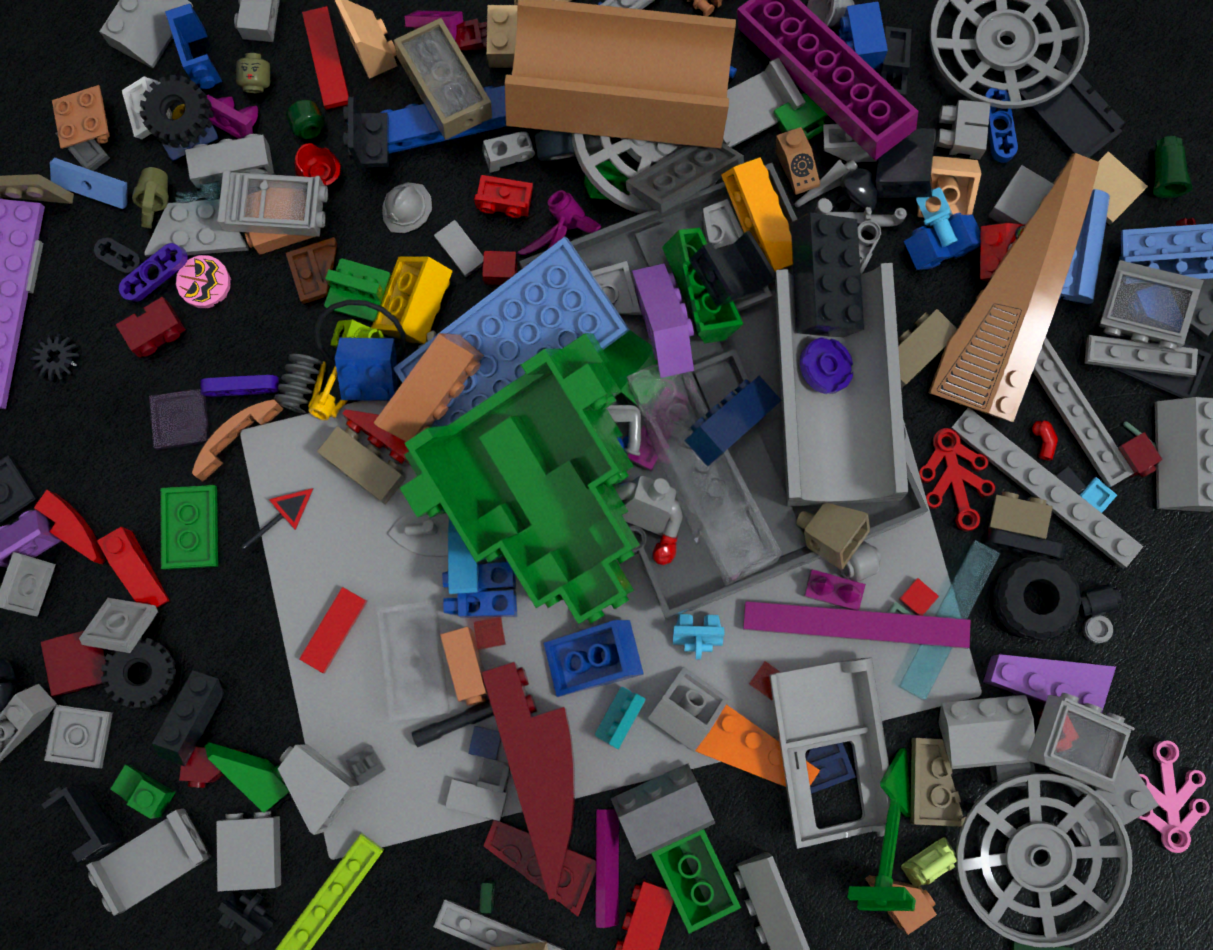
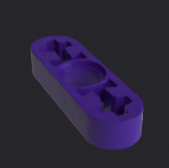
[119,243,188,302]
[200,375,279,397]

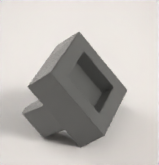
[346,746,386,785]

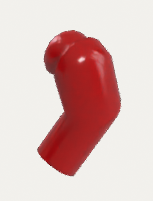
[1032,420,1058,461]

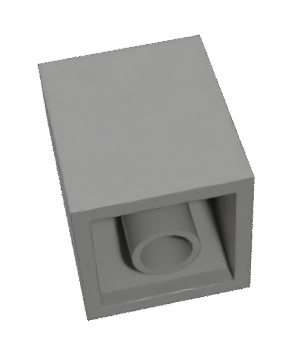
[278,744,360,835]

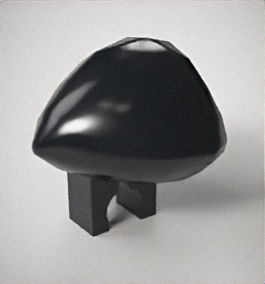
[837,168,878,212]

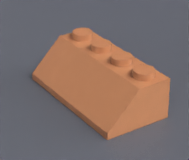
[374,333,484,442]

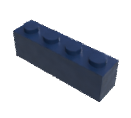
[684,375,782,467]

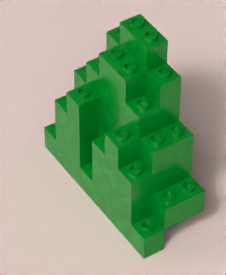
[400,333,640,624]

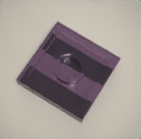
[149,389,210,450]

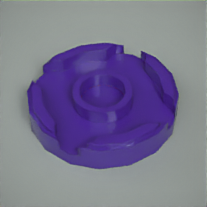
[800,337,853,394]

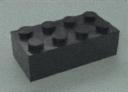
[791,212,864,338]

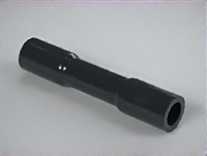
[411,700,494,748]

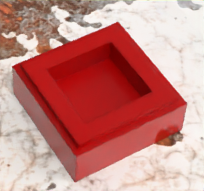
[898,578,939,616]

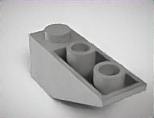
[0,684,57,762]

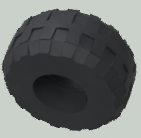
[992,556,1081,640]

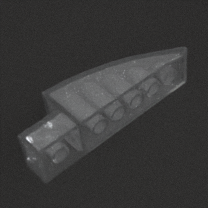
[627,363,782,586]

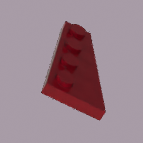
[484,820,596,916]

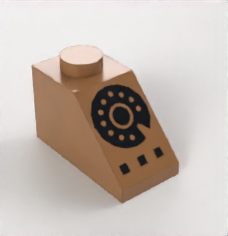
[776,127,820,195]

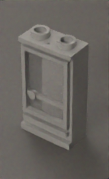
[217,171,328,236]

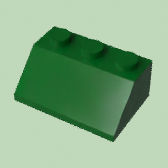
[651,829,741,934]

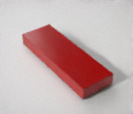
[299,587,368,674]

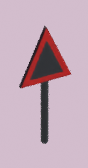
[241,488,314,550]

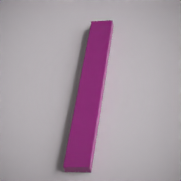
[743,601,971,649]

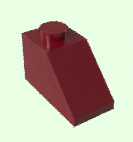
[179,746,246,788]

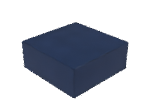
[468,726,501,760]

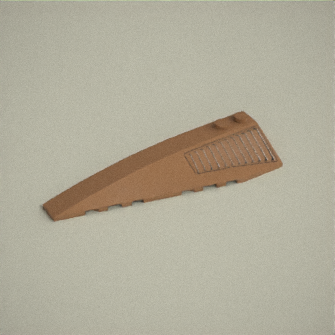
[928,153,1100,422]

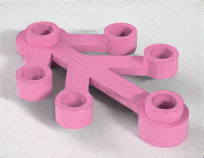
[1138,741,1210,853]

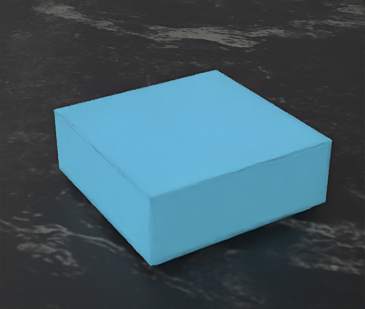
[1079,477,1117,513]

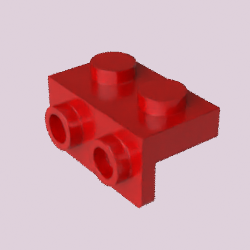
[474,175,533,218]

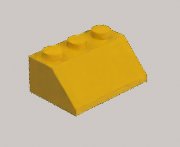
[371,257,452,344]

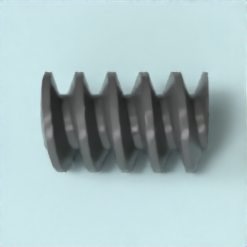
[274,354,323,414]

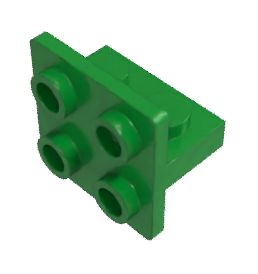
[324,258,391,322]

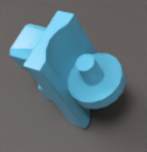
[673,614,725,660]

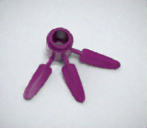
[518,190,601,255]

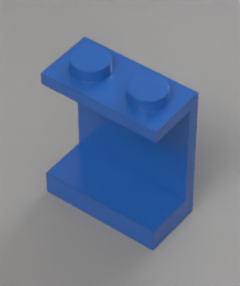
[165,3,222,89]

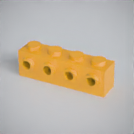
[721,157,793,272]

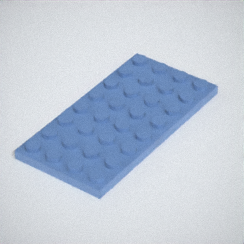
[393,237,630,427]

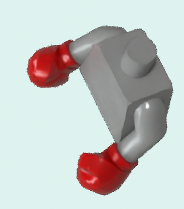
[614,476,683,565]

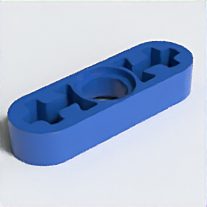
[984,88,1018,163]

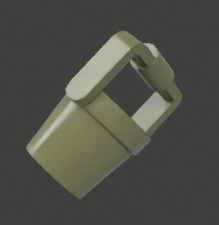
[132,167,169,228]

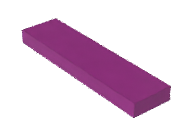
[596,808,619,928]

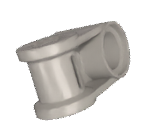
[858,220,881,274]

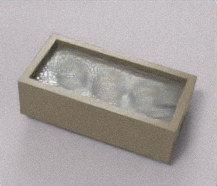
[394,18,492,140]

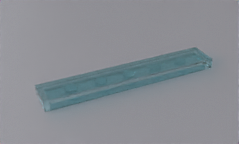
[899,540,1000,700]

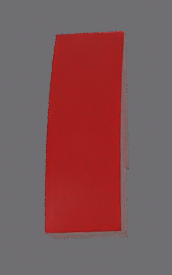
[34,490,106,565]

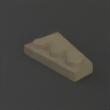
[0,174,74,204]
[910,738,965,827]

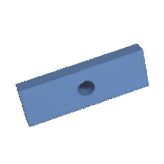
[50,158,127,209]

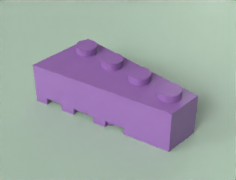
[632,264,694,378]
[983,654,1116,721]

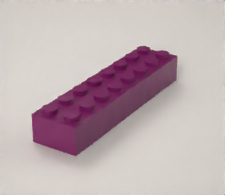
[737,0,918,160]

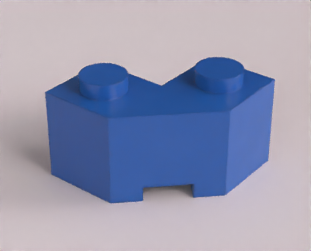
[904,213,981,270]

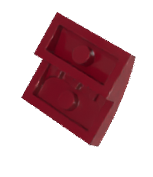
[41,631,106,697]

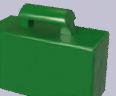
[773,92,830,140]

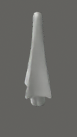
[795,159,858,207]

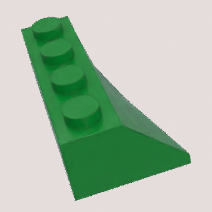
[662,227,743,344]

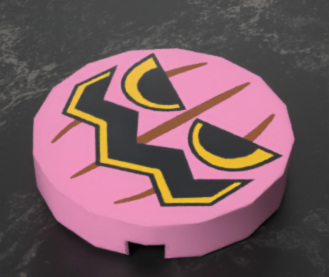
[176,255,231,308]

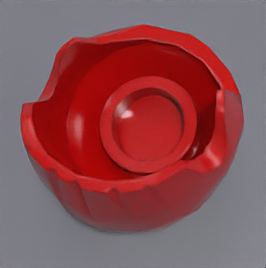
[294,143,340,186]

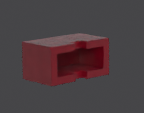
[116,297,186,357]

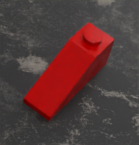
[97,527,170,608]

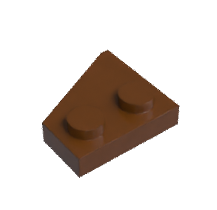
[286,237,337,304]

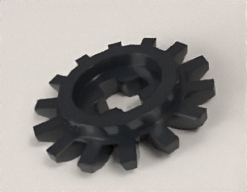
[30,334,79,381]

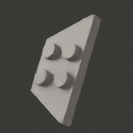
[145,199,249,258]

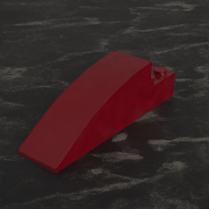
[481,662,575,900]

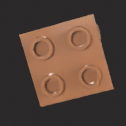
[52,85,110,149]

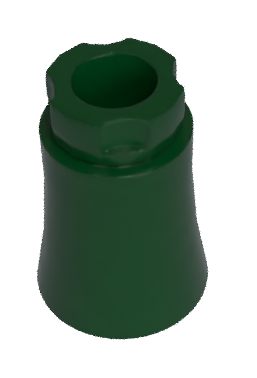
[1153,136,1193,198]

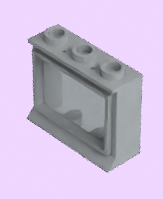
[1099,260,1204,350]
[1027,693,1135,794]

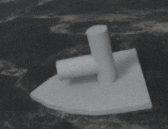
[388,510,449,557]

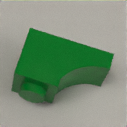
[110,764,175,819]

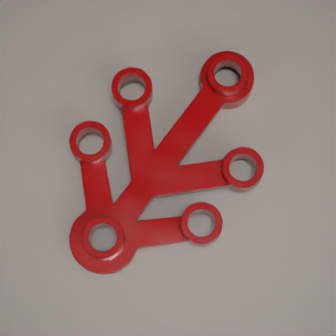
[918,428,995,531]

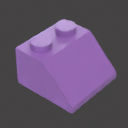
[0,510,62,568]

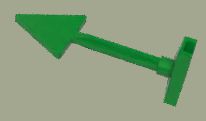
[847,748,916,911]

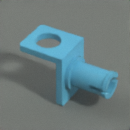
[916,187,958,248]

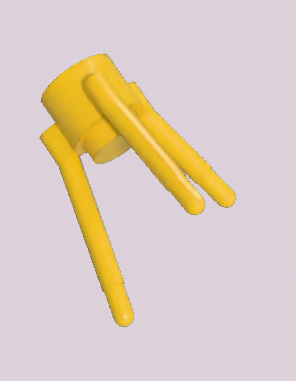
[308,361,348,421]

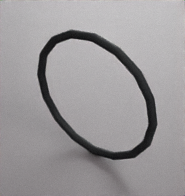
[314,300,407,366]

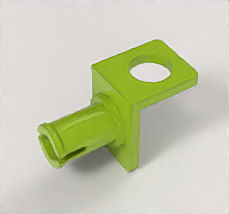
[330,320,384,347]

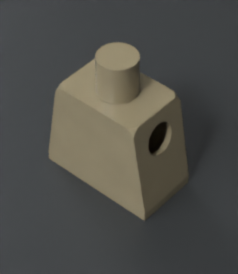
[797,503,870,570]

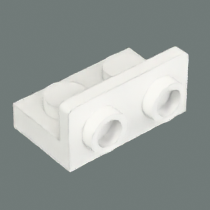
[122,77,173,139]

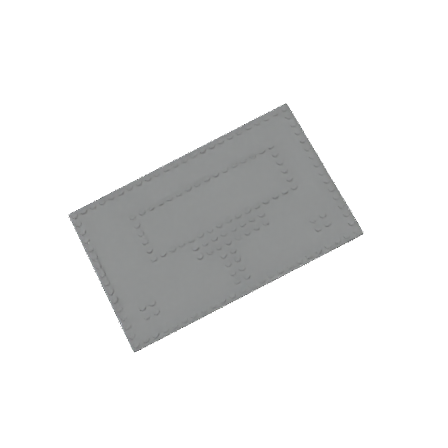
[240,400,982,859]

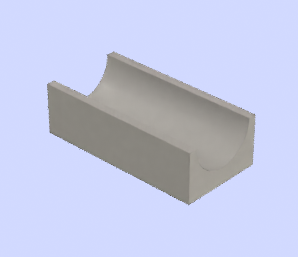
[775,263,908,507]

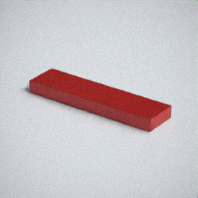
[302,6,349,109]

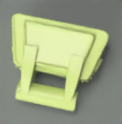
[901,837,957,887]

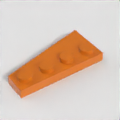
[695,704,820,787]

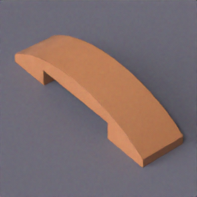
[192,400,283,481]

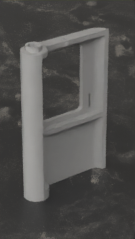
[769,657,890,849]

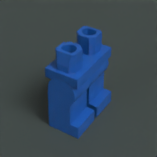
[442,562,517,618]

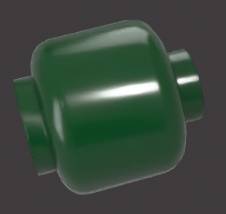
[286,100,325,139]

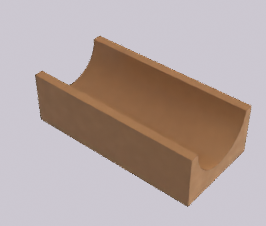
[505,0,736,148]

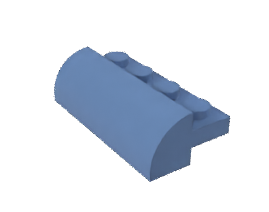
[1060,189,1110,304]
[1119,224,1213,284]

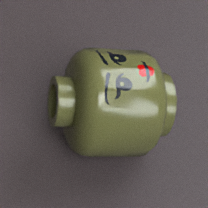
[236,53,270,93]

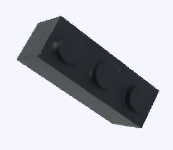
[152,671,224,766]

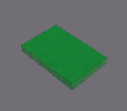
[161,485,218,570]

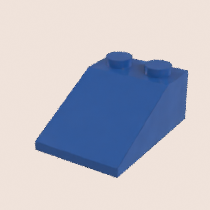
[544,620,644,697]

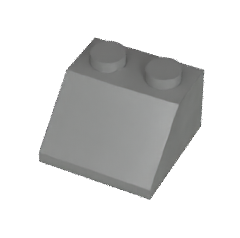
[648,667,729,752]

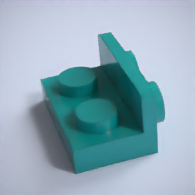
[595,687,646,750]

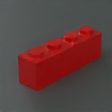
[615,879,674,950]

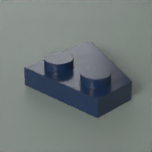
[805,742,856,794]

